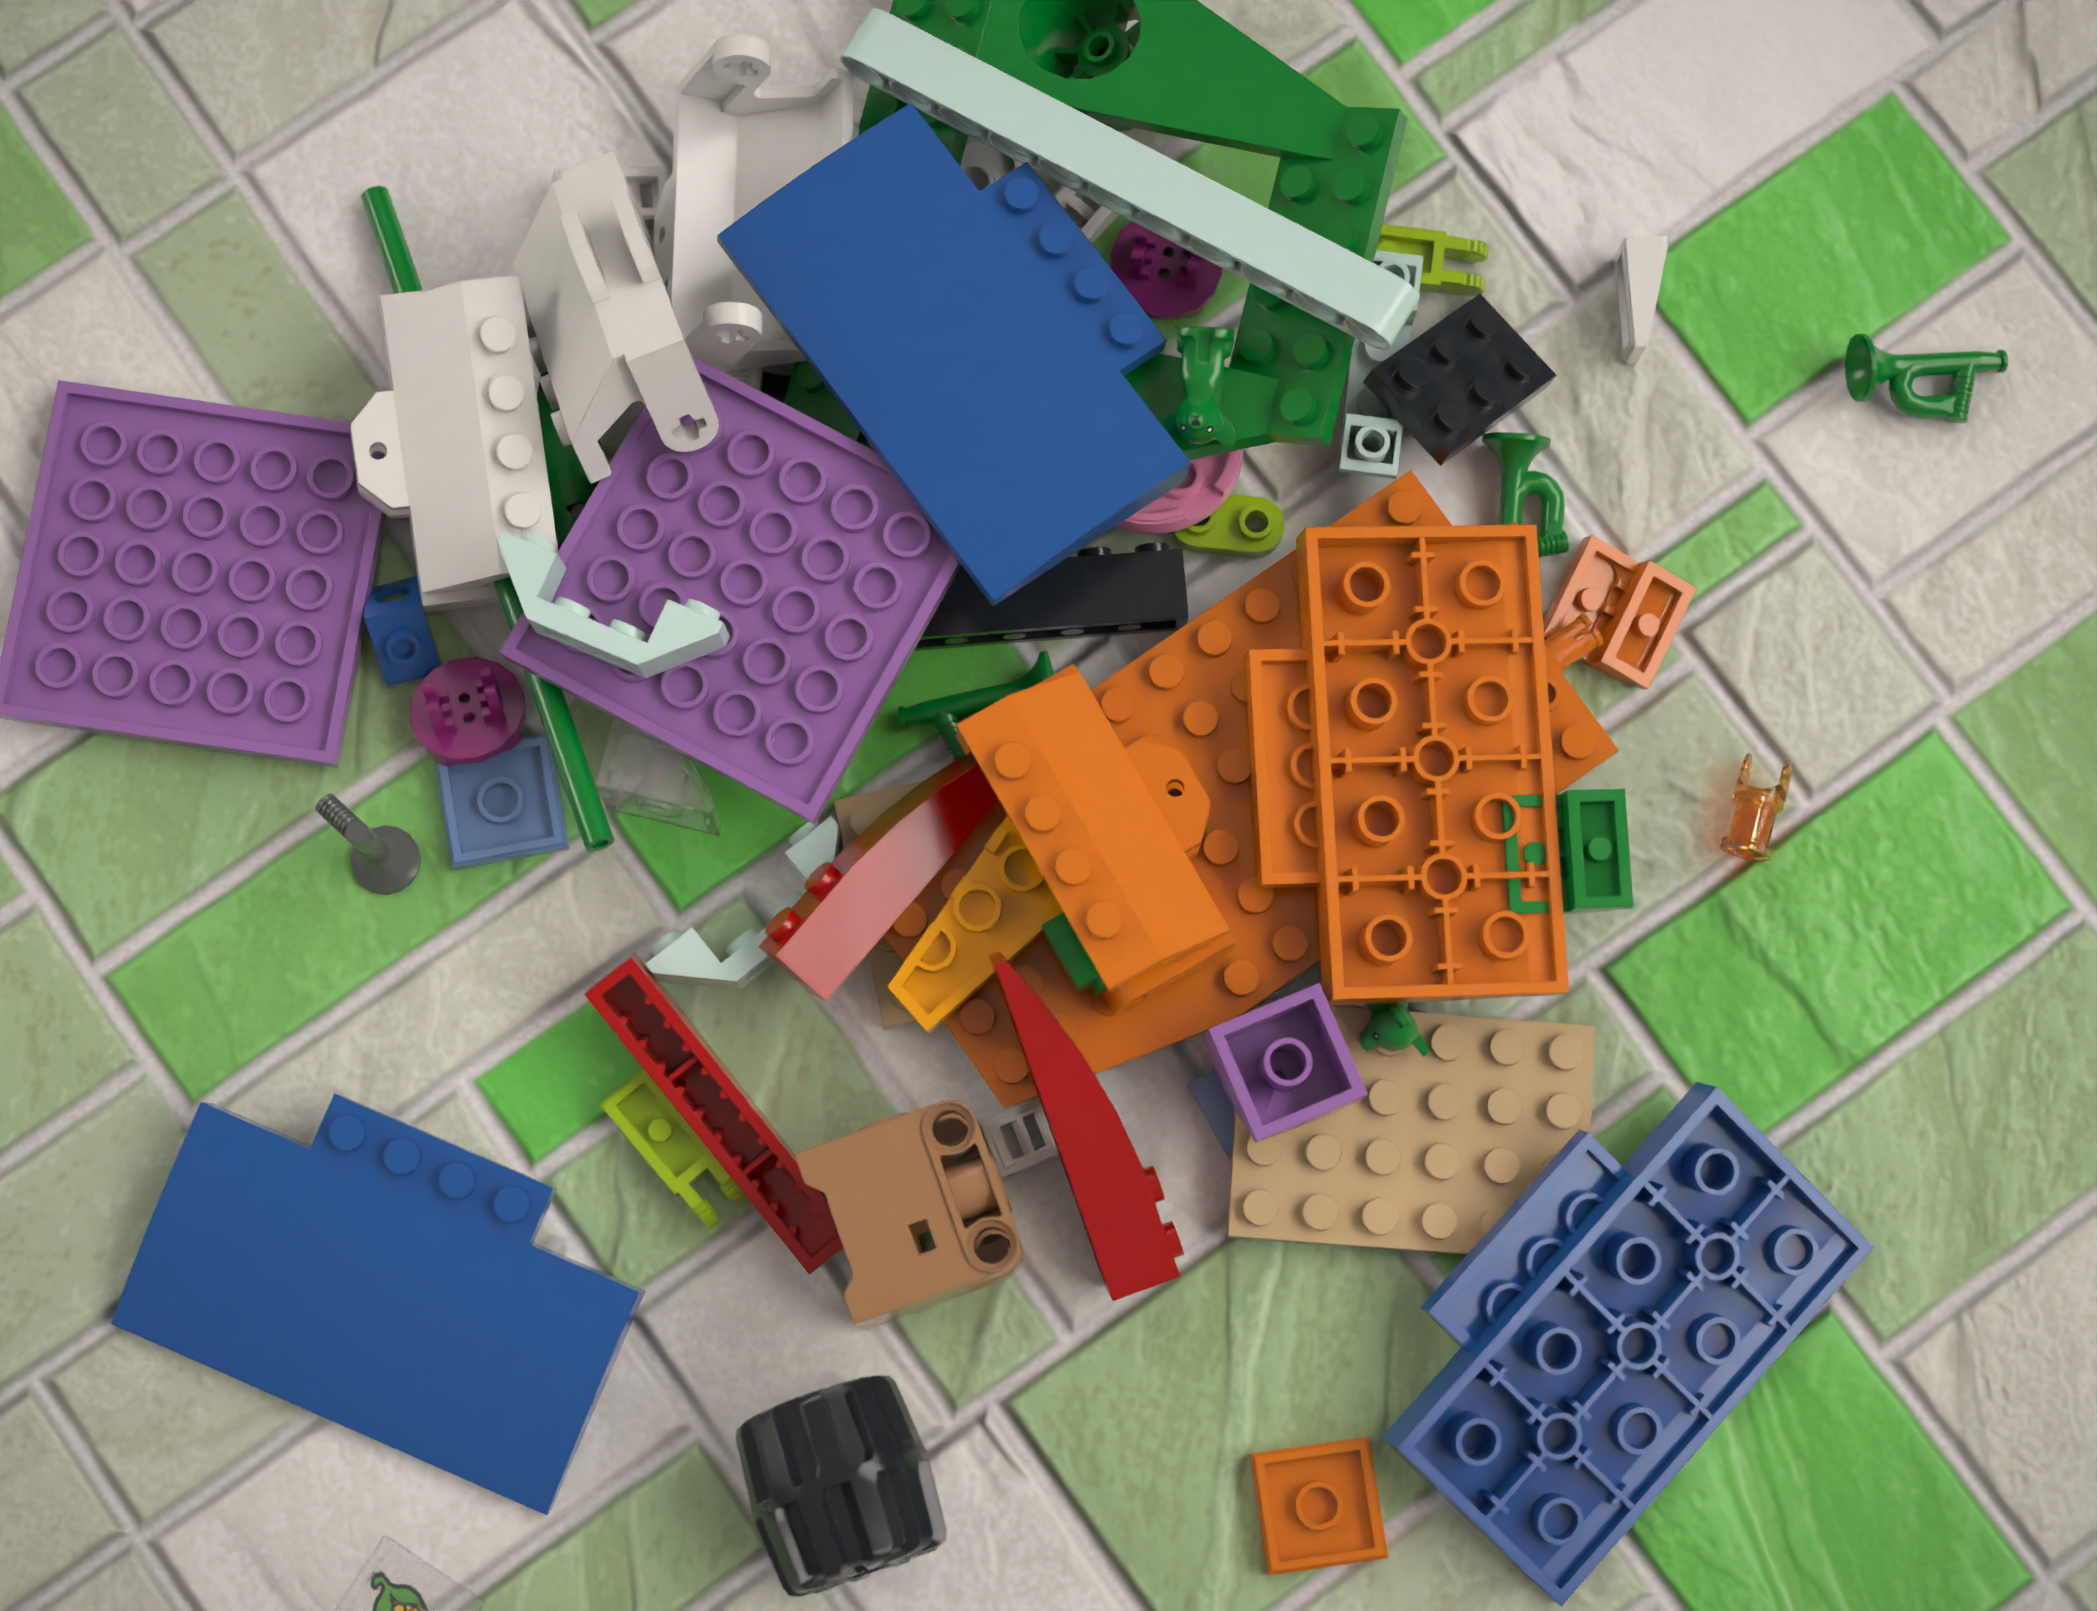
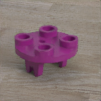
[1110,221,1222,320]
[410,657,526,766]

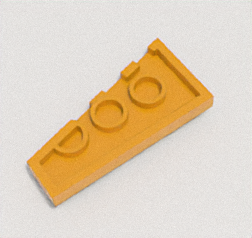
[887,815,1063,1034]

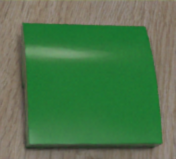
[1501,789,1634,914]

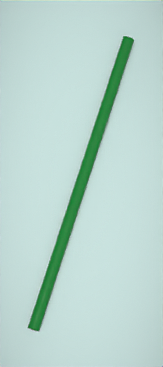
[361,186,614,852]

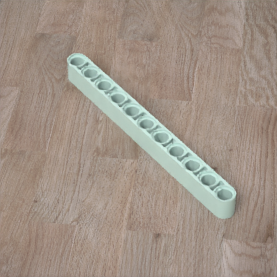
[840,8,1420,350]

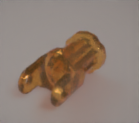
[1720,753,1792,862]

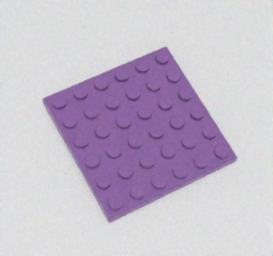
[499,355,962,825]
[0,380,386,768]

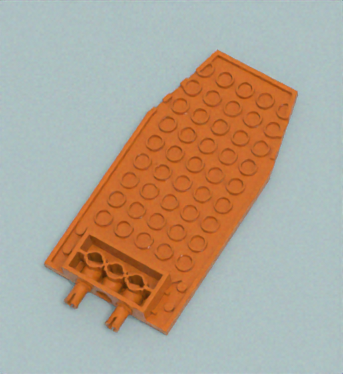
[883,470,1619,1110]

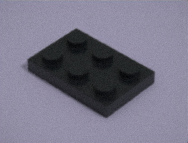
[1363,293,1557,466]

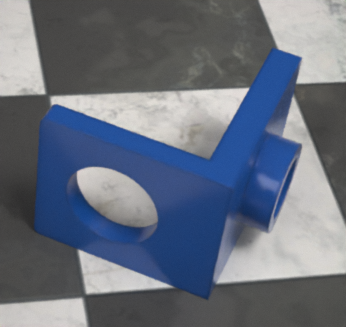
[364,576,442,686]

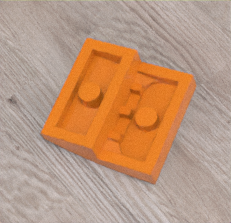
[1543,535,1697,690]

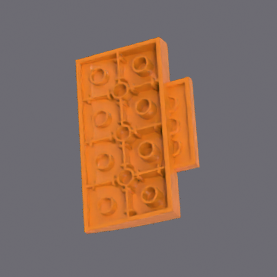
[1245,525,1569,1005]

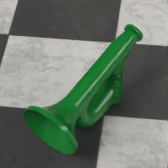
[1845,334,2008,423]
[1482,432,1569,558]
[898,651,1054,761]

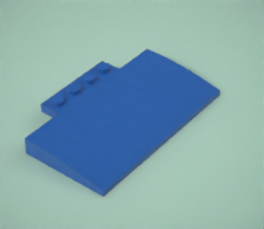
[717,103,1191,606]
[1381,1082,1874,1607]
[111,1093,646,1515]

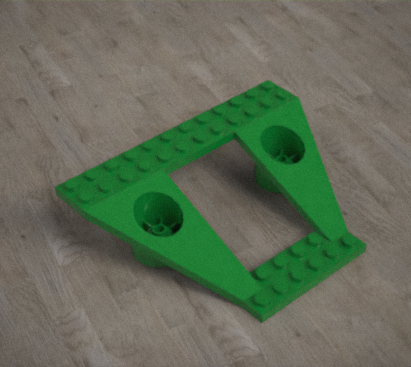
[784,0,1408,460]

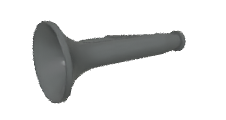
[315,794,421,895]

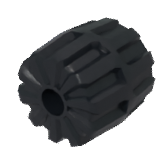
[736,1375,947,1597]

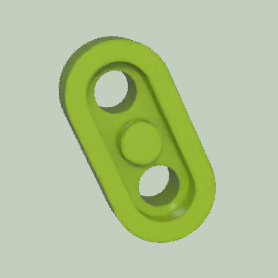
[1170,494,1284,558]

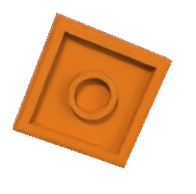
[1249,1436,1389,1576]

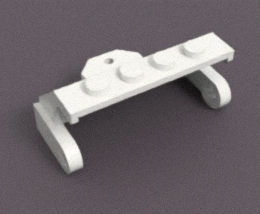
[653,34,859,373]
[513,151,719,483]
[350,275,558,613]

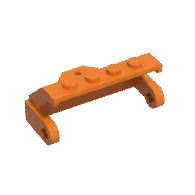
[955,664,1235,1014]

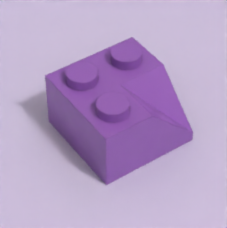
[1202,983,1368,1143]

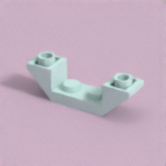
[1339,250,1424,479]
[497,531,730,678]
[645,816,841,989]

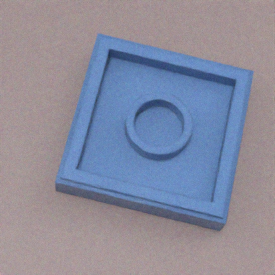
[435,734,570,871]

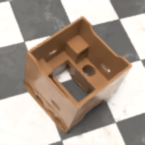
[795,1100,1023,1331]

